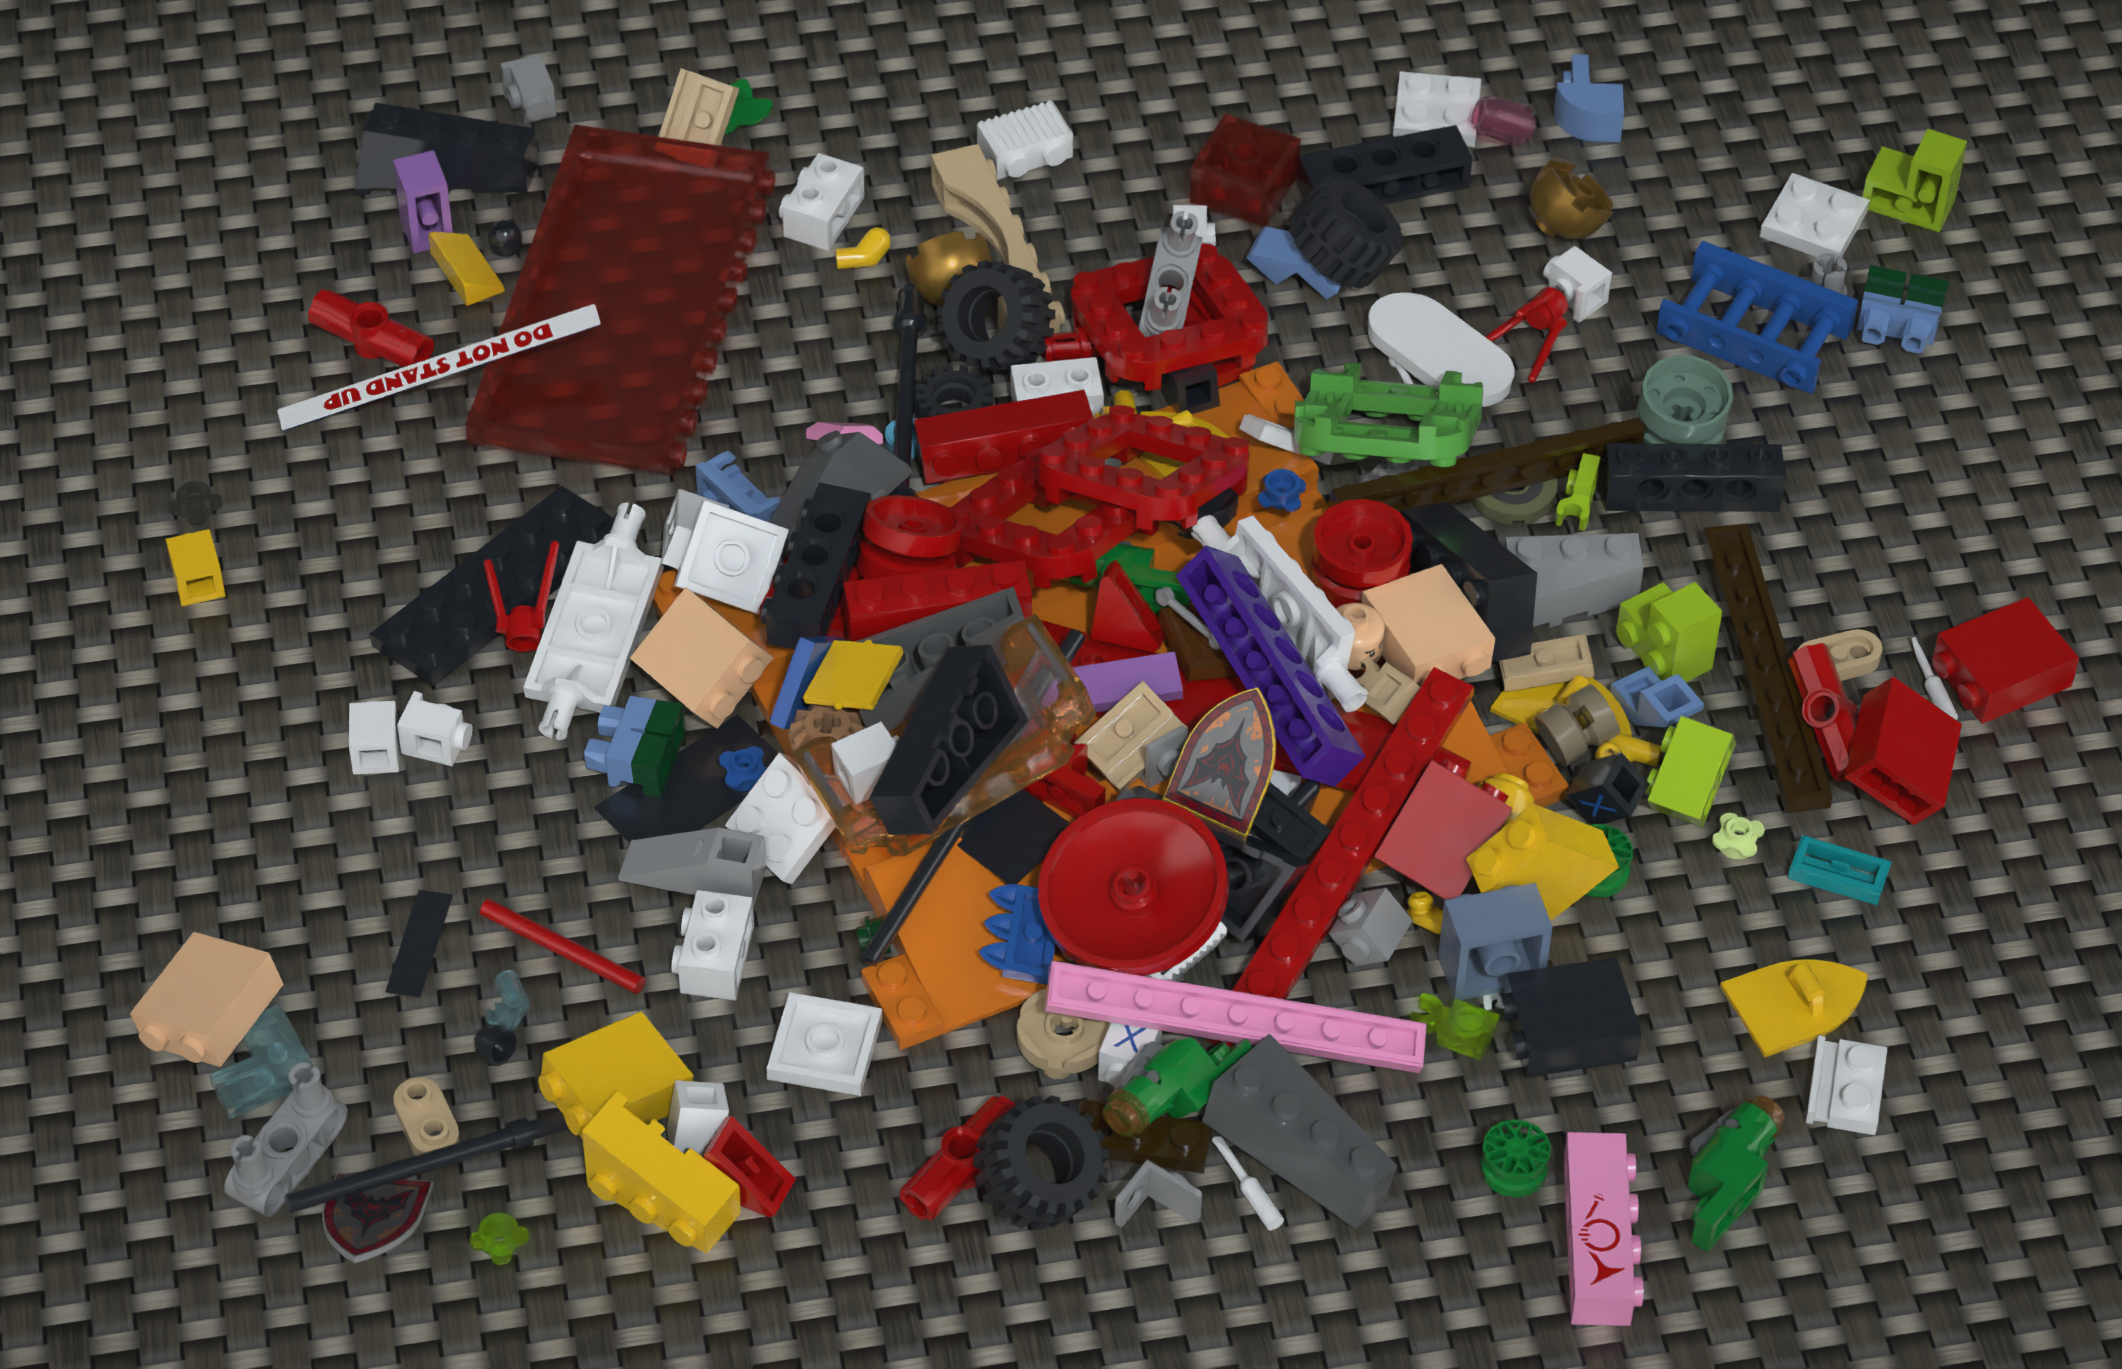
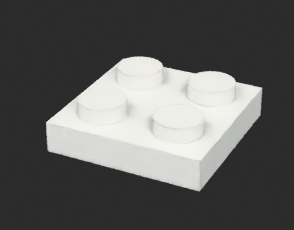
[1393,72,1481,147]
[1760,173,1870,263]
[674,500,789,615]
[725,753,847,884]
[767,992,882,1096]

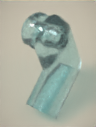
[486,970,530,1031]

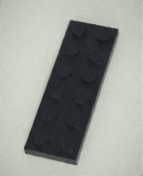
[369,486,615,686]

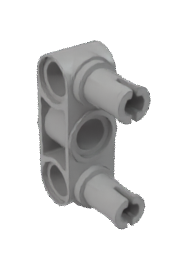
[1139,211,1203,337]
[224,1062,347,1217]

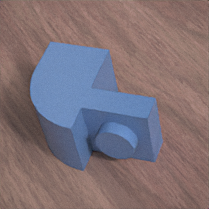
[1554,54,1624,142]

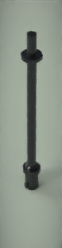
[887,284,927,497]

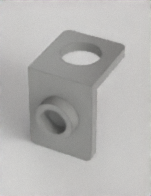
[1139,726,1188,788]
[1115,1160,1202,1228]

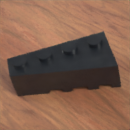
[1401,502,1537,662]
[869,645,1029,835]
[1116,786,1311,942]

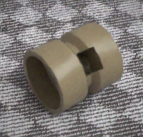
[1534,684,1620,767]

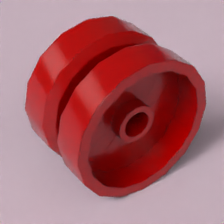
[856,495,964,579]
[1310,499,1413,609]

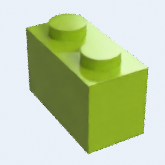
[1644,716,1736,828]

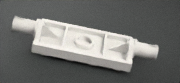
[523,503,664,740]
[1191,515,1368,712]

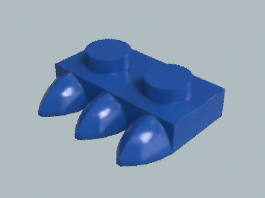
[979,884,1056,985]

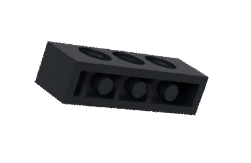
[1297,125,1473,204]
[1602,443,1786,512]
[760,482,871,650]

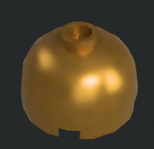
[1530,157,1613,239]
[906,231,992,307]

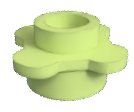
[1712,813,1765,859]

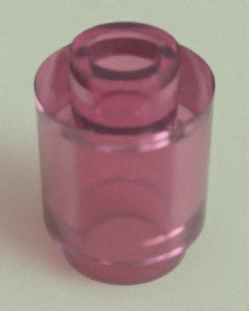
[1471,96,1536,146]

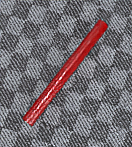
[479,898,646,994]

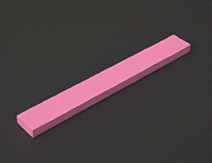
[1044,961,1426,1073]

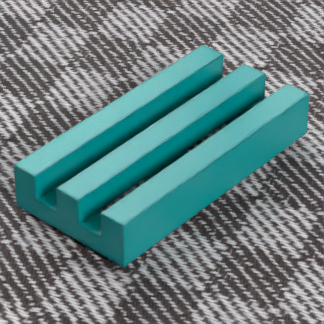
[1788,835,1892,906]

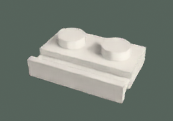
[1806,1035,1888,1135]

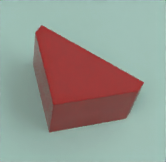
[1090,560,1165,653]
[704,1116,796,1217]

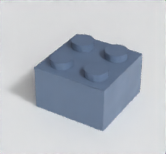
[1438,883,1553,1002]

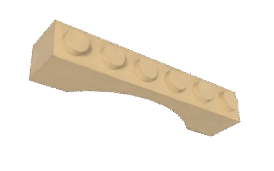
[931,144,1065,333]

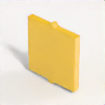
[803,640,904,710]

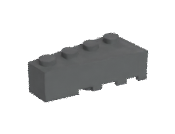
[856,586,1037,734]
[1202,1034,1397,1229]

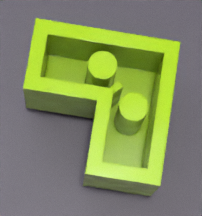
[1863,129,1967,233]
[1616,582,1722,682]

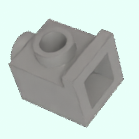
[500,54,556,124]

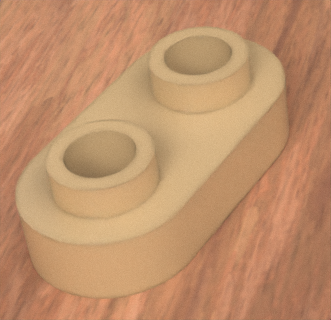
[1797,629,1882,681]
[393,1077,460,1155]

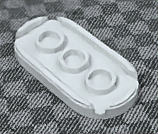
[1367,292,1515,407]

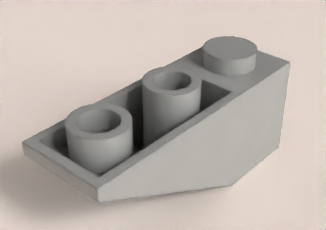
[618,827,766,906]

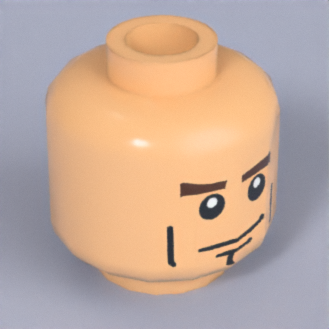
[1336,603,1385,670]

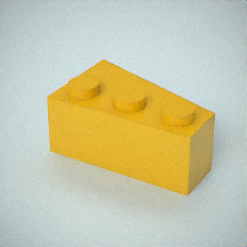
[582,1091,741,1254]

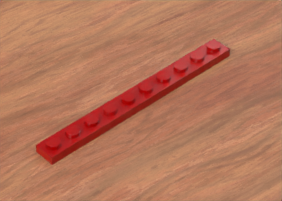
[1206,667,1474,1048]

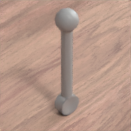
[1155,586,1221,650]

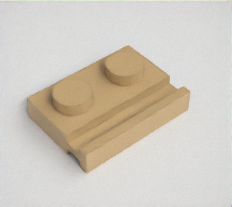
[655,68,739,167]
[1074,681,1189,794]

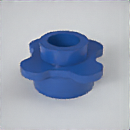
[1258,469,1306,512]
[719,746,767,791]

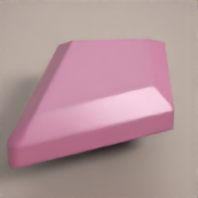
[806,422,883,444]

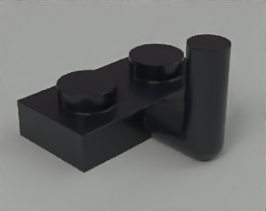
[1250,779,1331,861]

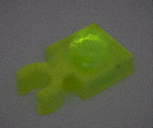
[1410,993,1500,1061]

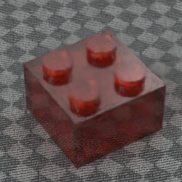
[1190,114,1301,227]

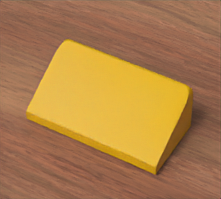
[428,232,505,306]

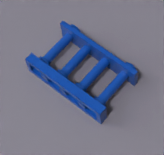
[1656,240,1858,394]

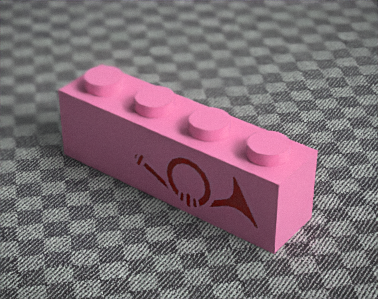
[1563,1132,1643,1326]

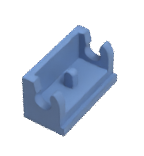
[695,451,781,522]

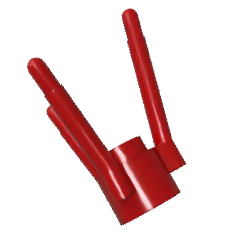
[1485,286,1568,383]
[484,541,559,652]

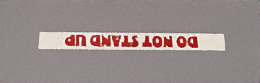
[277,304,601,430]

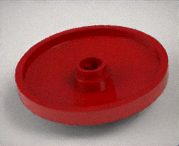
[1038,798,1229,976]

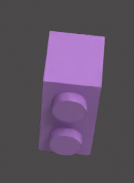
[393,150,453,254]

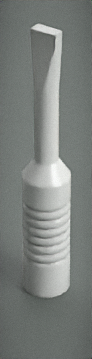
[1911,637,1958,720]
[1212,1137,1284,1230]

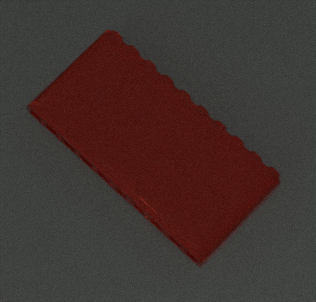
[466,124,776,475]

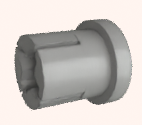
[1808,254,1847,296]

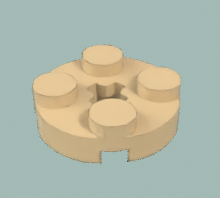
[1017,988,1111,1079]

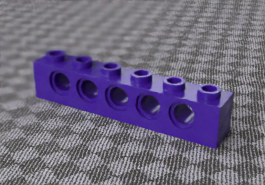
[1176,545,1366,787]

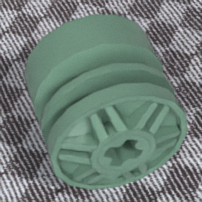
[1635,355,1733,444]

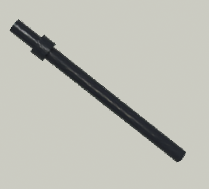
[285,1112,568,1213]

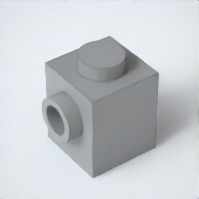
[1328,888,1413,966]

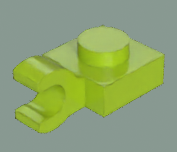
[1555,453,1600,531]

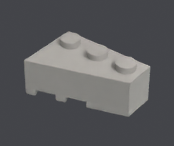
[1504,533,1644,628]

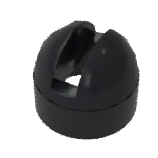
[489,220,523,257]
[474,1024,517,1066]

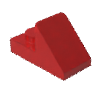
[1018,744,1106,819]

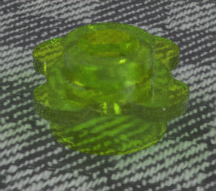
[470,1213,529,1265]

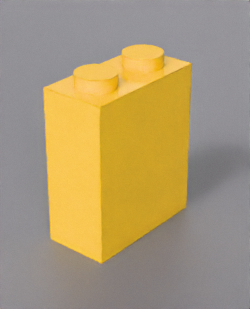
[1466,804,1619,921]
[538,1011,694,1139]

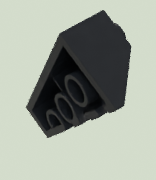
[355,102,539,195]

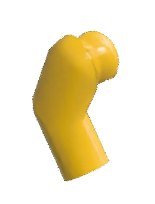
[1595,734,1662,767]

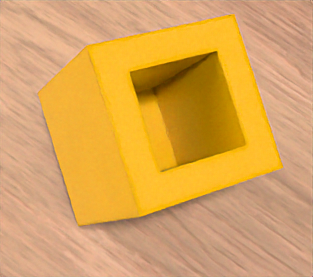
[166,529,225,606]

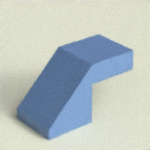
[1246,227,1342,300]
[1610,666,1704,727]

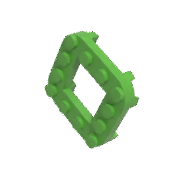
[1294,363,1483,467]

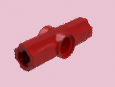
[308,289,434,367]
[1788,643,1859,782]
[900,1095,1016,1221]

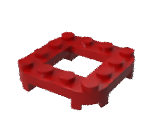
[1071,243,1268,391]
[1038,405,1250,530]
[949,448,1159,589]

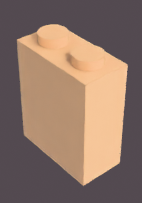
[1361,564,1495,687]
[630,587,774,729]
[130,932,284,1067]

